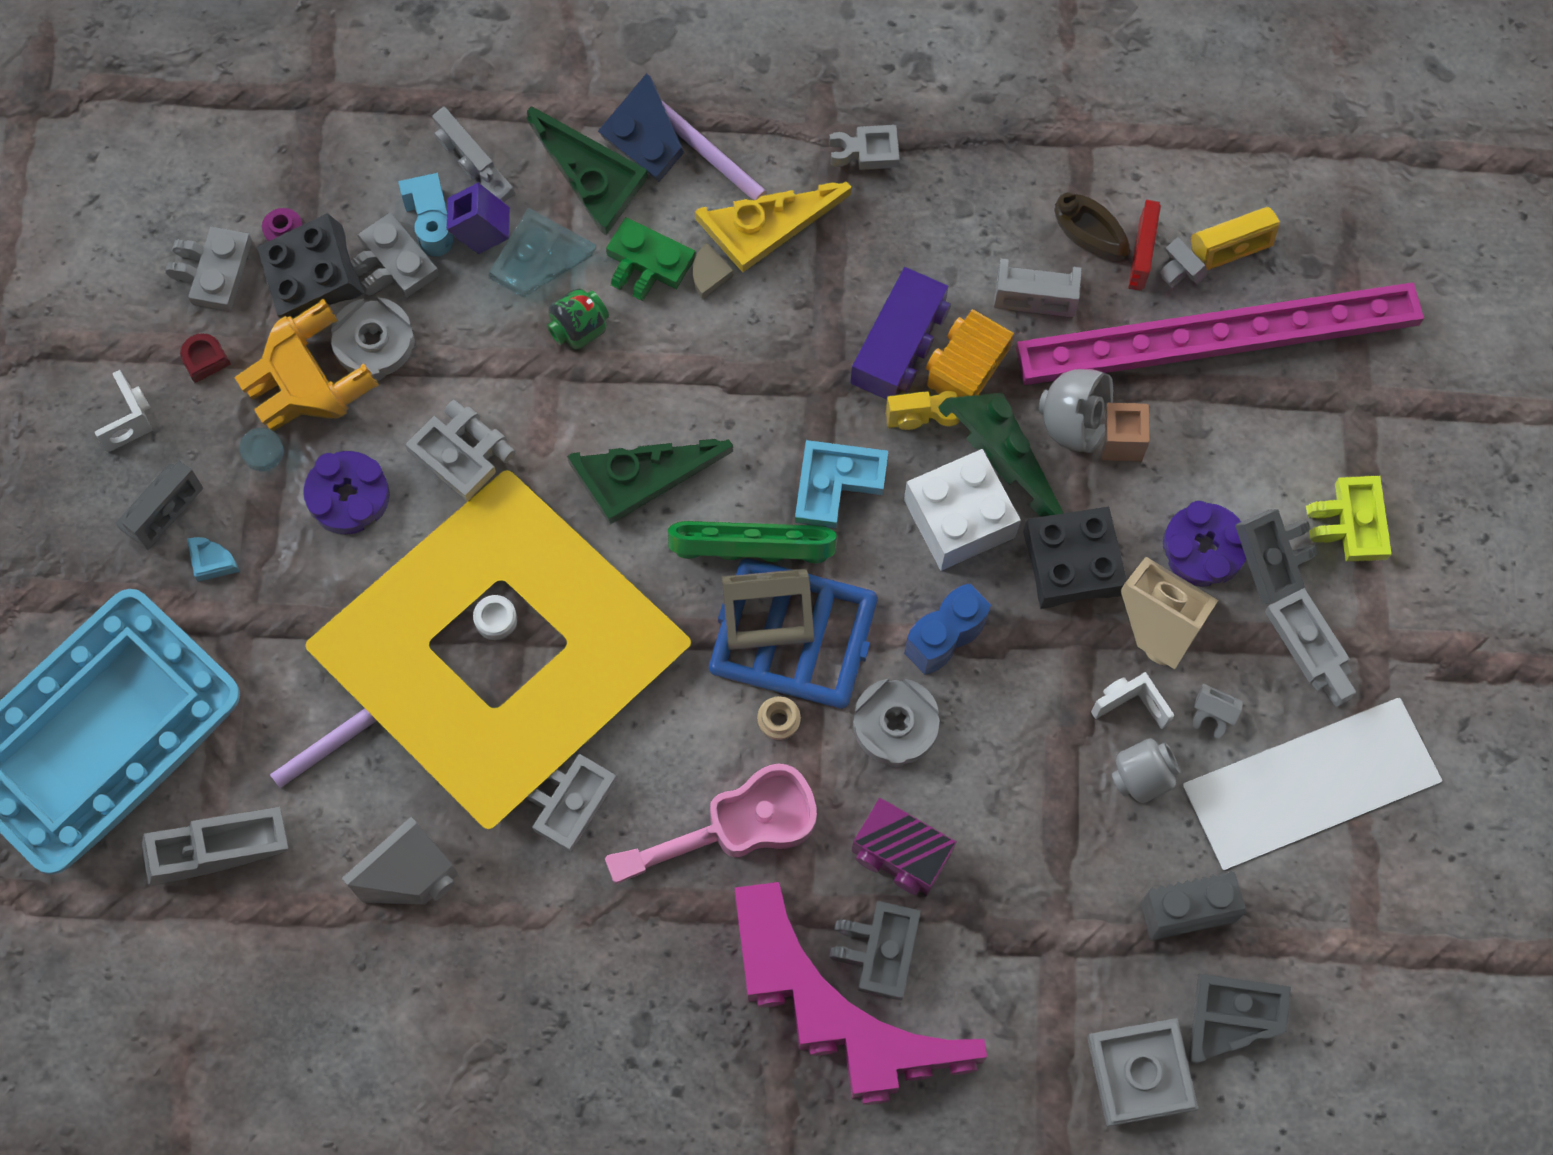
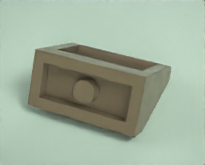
[722,569,814,650]

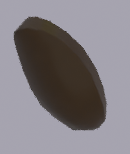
[1054,192,1130,262]

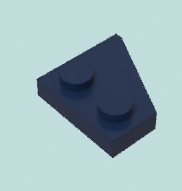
[598,73,684,182]

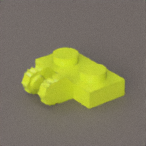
[1306,476,1392,562]

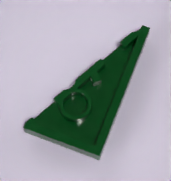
[527,106,648,235]
[938,393,1063,517]
[567,439,733,525]

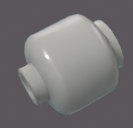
[1112,738,1181,803]

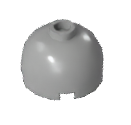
[1039,369,1114,453]

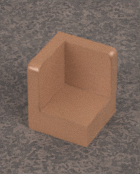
[1101,403,1150,462]

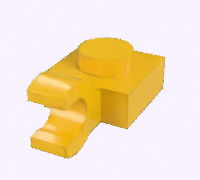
[886,391,960,430]

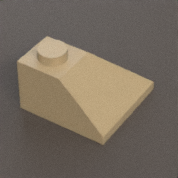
[1121,557,1219,669]

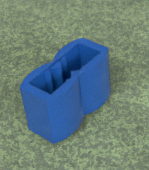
[904,584,991,675]

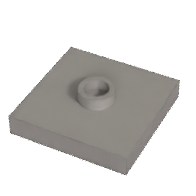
[1087,1018,1199,1127]

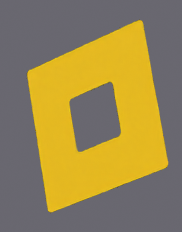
[306,470,691,829]

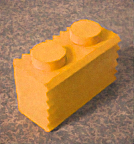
[926,309,1015,397]

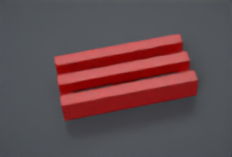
[1128,199,1161,291]

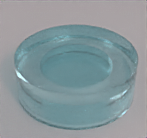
[239,428,284,471]

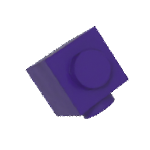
[446,182,510,254]

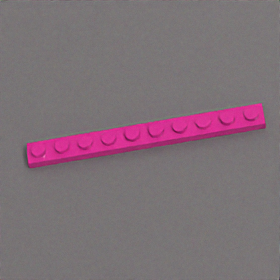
[1016,282,1424,385]

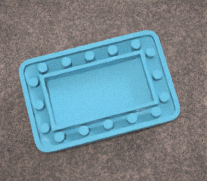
[0,589,240,875]

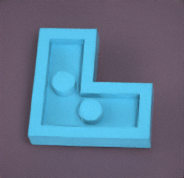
[795,440,888,528]

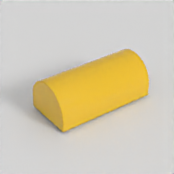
[1191,207,1280,270]

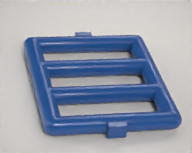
[709,558,878,709]

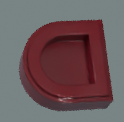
[180,333,231,383]

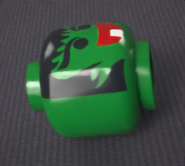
[546,288,609,349]

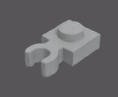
[829,125,899,170]

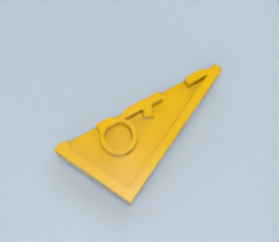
[695,182,852,272]

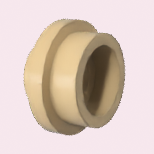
[757,697,800,740]

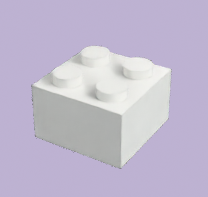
[904,449,1021,571]

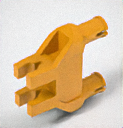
[234,299,379,432]

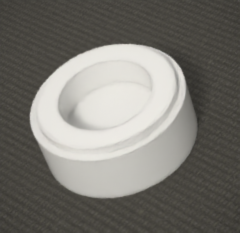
[473,595,517,640]

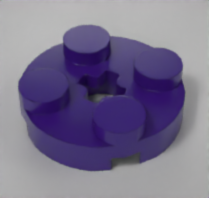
[303,451,390,534]
[1162,501,1246,587]

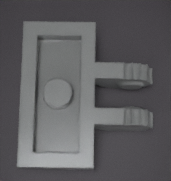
[351,212,439,298]
[164,227,252,312]
[525,754,617,853]

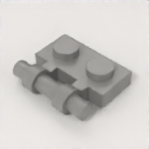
[405,400,516,502]

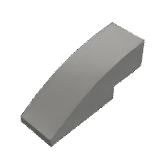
[142,807,288,886]

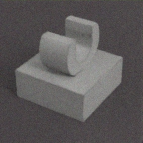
[1159,237,1208,289]
[1193,683,1243,738]

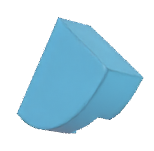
[187,537,239,582]

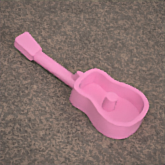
[605,764,817,884]

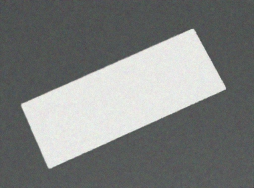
[1183,698,1442,870]

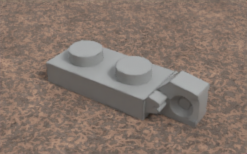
[432,107,515,202]
[1265,588,1356,707]

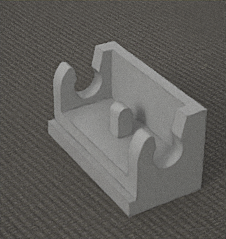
[994,258,1081,317]

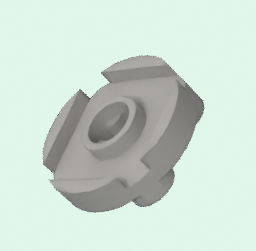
[331,298,415,381]
[853,679,940,768]

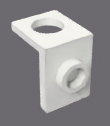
[94,370,153,452]
[1091,672,1174,730]

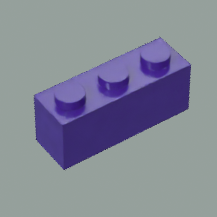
[850,266,951,400]

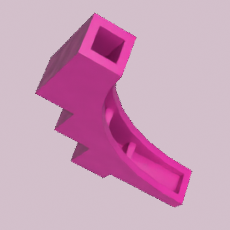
[735,882,987,1105]

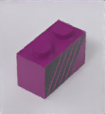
[851,797,957,896]

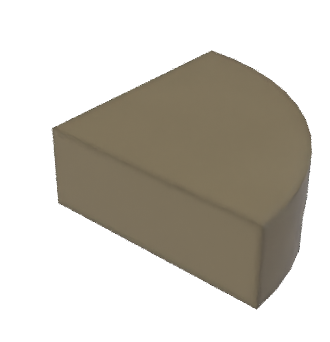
[693,243,733,300]

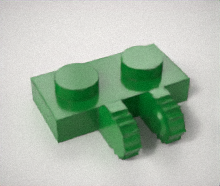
[606,217,696,301]

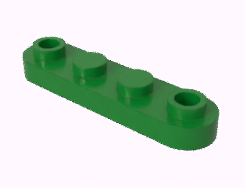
[668,521,837,563]

